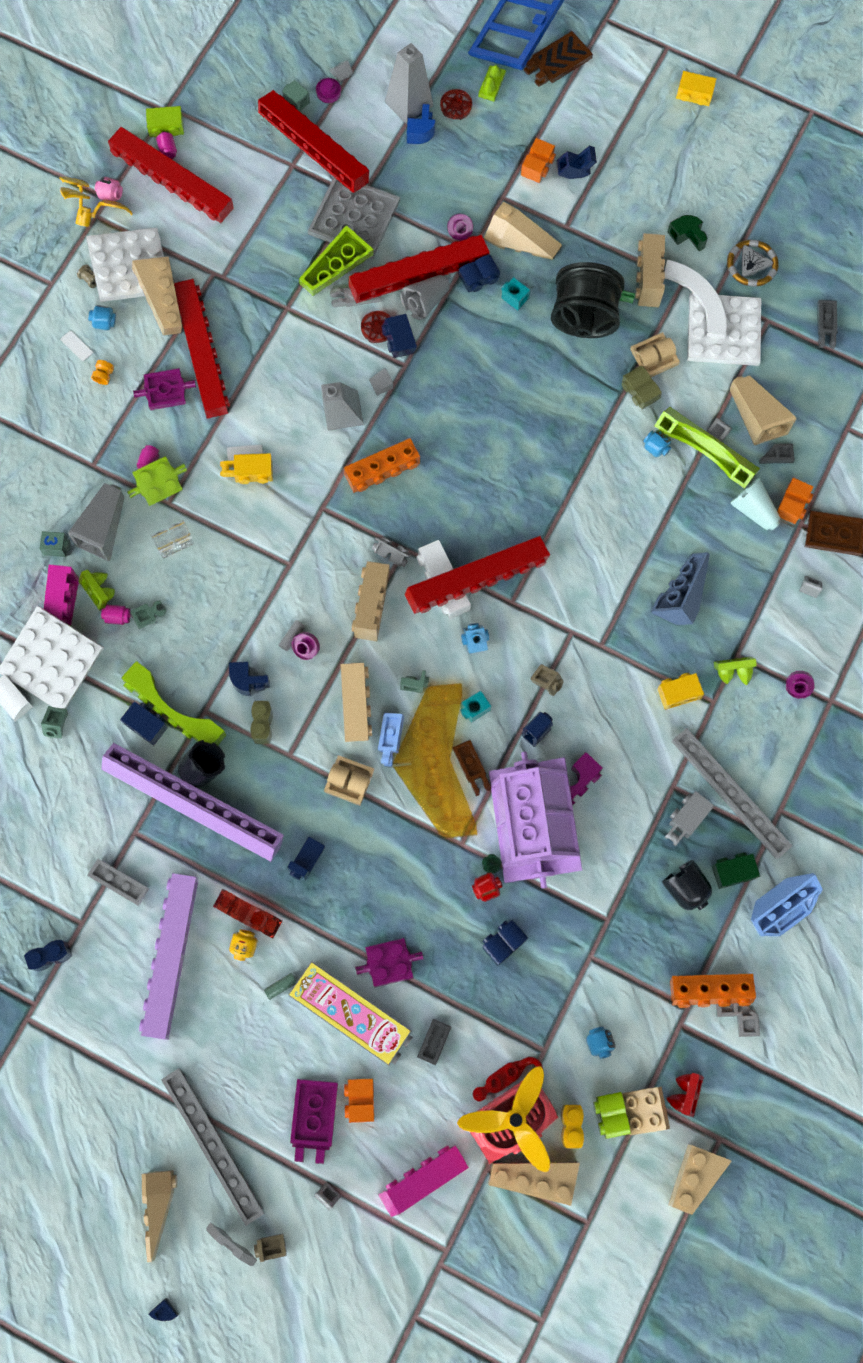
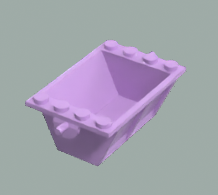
[489,752,583,889]

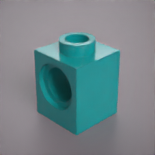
[501,277,530,311]
[460,691,491,723]

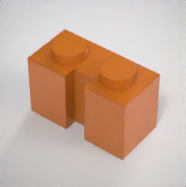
[521,138,556,183]
[777,478,814,524]
[344,1079,374,1123]

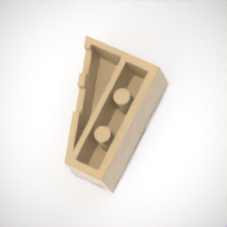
[668,1144,732,1215]

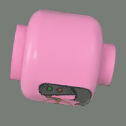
[95,177,123,201]

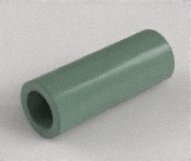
[264,973,297,1000]

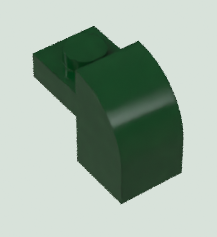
[667,215,708,251]

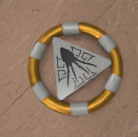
[727,239,779,287]

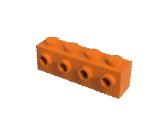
[344,438,420,493]
[670,974,756,1008]

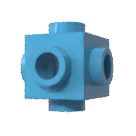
[461,623,490,654]

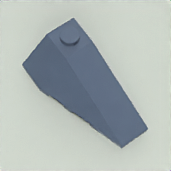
[651,552,710,625]

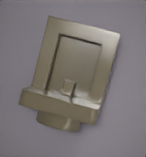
[254,1233,287,1262]

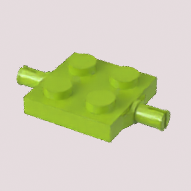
[127,456,187,506]

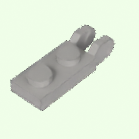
[330,287,381,308]

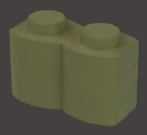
[622,365,662,409]
[250,701,273,744]

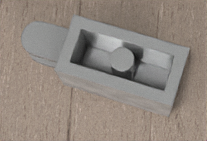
[665,791,714,846]

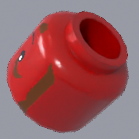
[472,873,503,902]

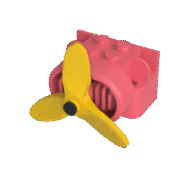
[457,1066,559,1172]

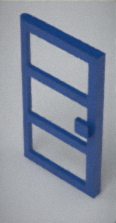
[468,0,564,70]

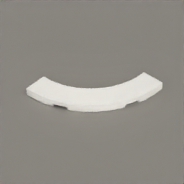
[664,260,727,339]

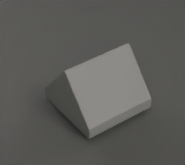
[329,60,353,83]
[799,576,822,598]
[314,1182,341,1211]

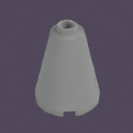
[400,275,450,320]

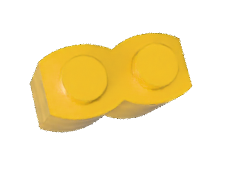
[561,1105,584,1148]

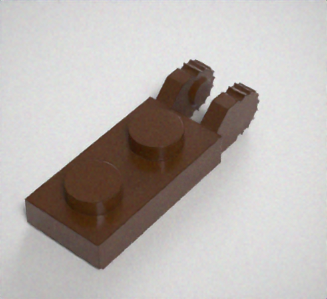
[452,740,491,796]

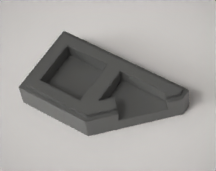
[759,444,794,464]

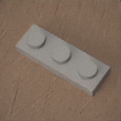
[87,859,149,906]

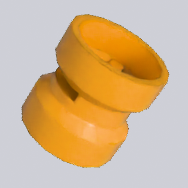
[91,360,114,385]

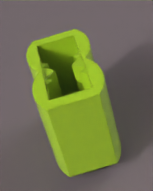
[593,1092,631,1139]

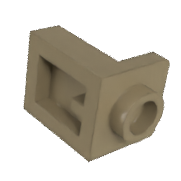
[530,664,564,696]

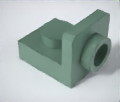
[400,670,429,694]
[41,706,68,739]

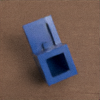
[407,104,435,144]

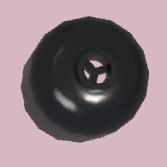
[178,740,225,787]
[662,860,712,910]

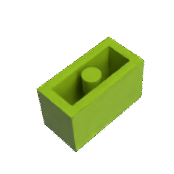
[146,106,184,137]

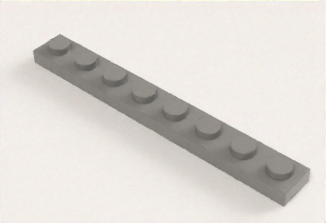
[671,728,792,860]
[161,1068,265,1226]

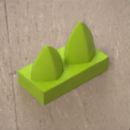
[478,64,506,102]
[79,569,115,611]
[714,657,757,685]

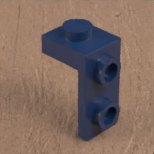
[287,837,325,881]

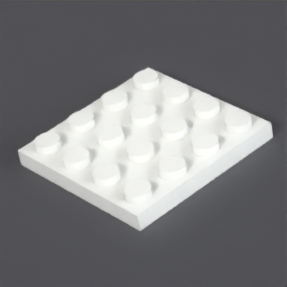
[86,228,164,302]
[687,293,761,366]
[0,606,104,709]

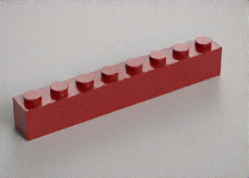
[258,90,369,193]
[108,127,234,223]
[349,234,490,304]
[174,279,230,419]
[404,536,550,614]

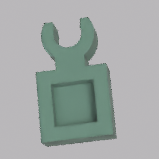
[130,600,166,629]

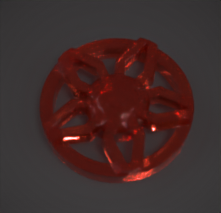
[440,89,472,120]
[361,311,391,343]

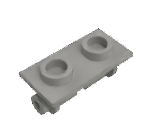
[372,536,412,567]

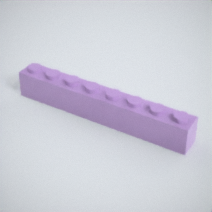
[139,873,199,1040]

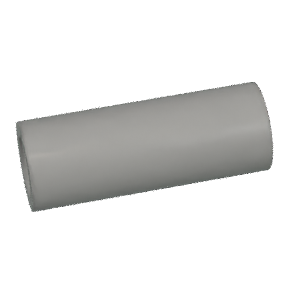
[279,620,305,651]

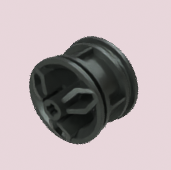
[551,262,625,338]

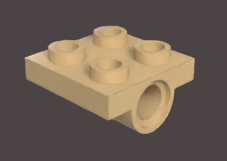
[630,332,680,377]
[324,755,375,806]
[622,1087,670,1135]

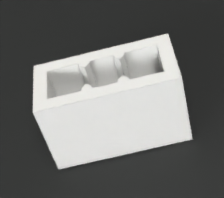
[0,675,33,722]

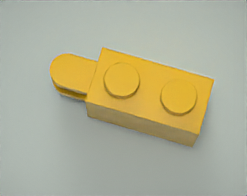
[220,453,273,484]

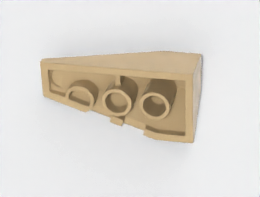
[484,202,562,260]
[141,1170,177,1262]

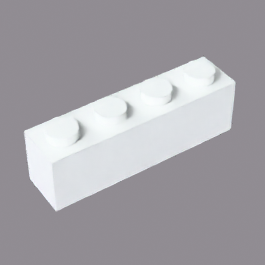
[416,540,471,619]

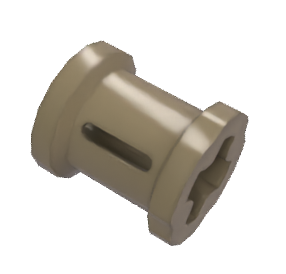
[77,265,96,288]

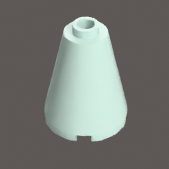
[730,478,781,531]

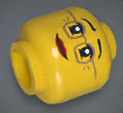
[229,929,258,961]

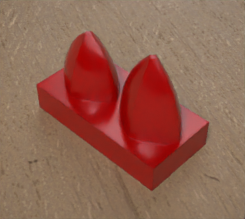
[666,1073,704,1118]

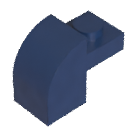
[557,145,597,179]
[229,661,270,696]

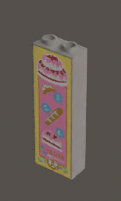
[288,961,413,1066]

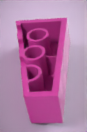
[44,564,79,626]
[378,1145,469,1217]

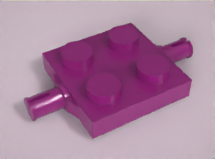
[133,368,196,410]
[355,938,423,988]

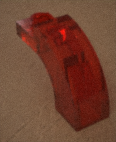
[213,889,282,939]

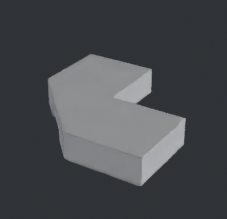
[716,1003,760,1037]
[206,1222,257,1266]

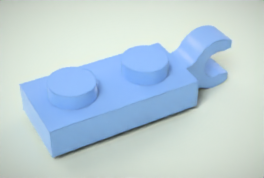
[378,713,404,767]

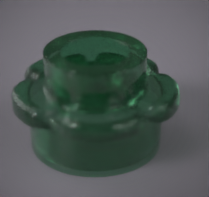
[482,854,501,873]

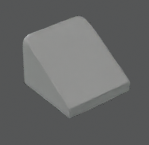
[369,368,393,396]
[706,418,733,442]

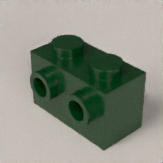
[712,852,761,889]

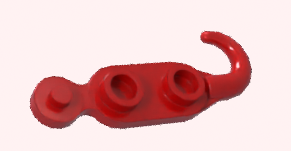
[472,1057,543,1102]

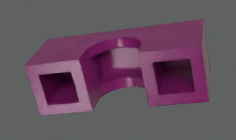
[570,752,603,805]

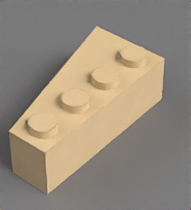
[635,233,665,307]
[132,256,182,336]
[351,561,390,641]
[488,1162,580,1206]

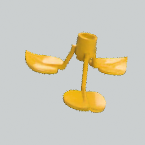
[59,176,133,227]

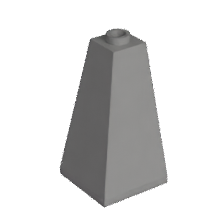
[385,43,433,125]
[321,382,364,431]
[68,483,124,561]

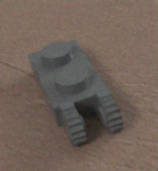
[817,300,838,349]

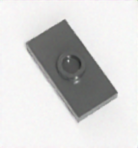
[417,1019,451,1066]

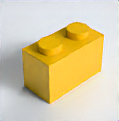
[676,71,717,106]
[657,673,704,710]

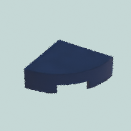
[148,1298,179,1321]

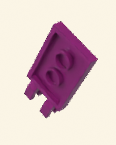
[290,1079,338,1164]

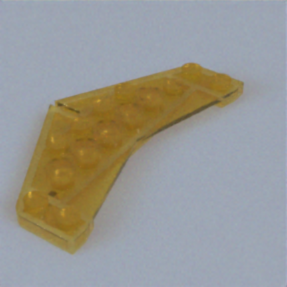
[393,683,477,838]

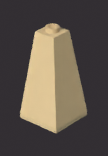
[729,376,796,446]

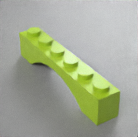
[654,407,760,489]
[121,661,226,745]

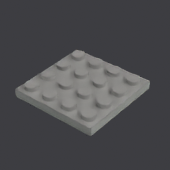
[308,177,400,259]

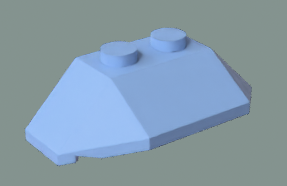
[751,873,823,936]

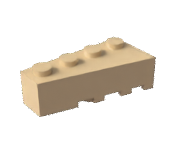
[341,663,372,742]

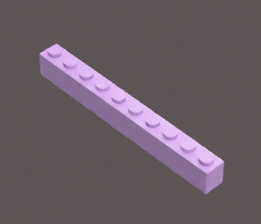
[101,743,284,862]

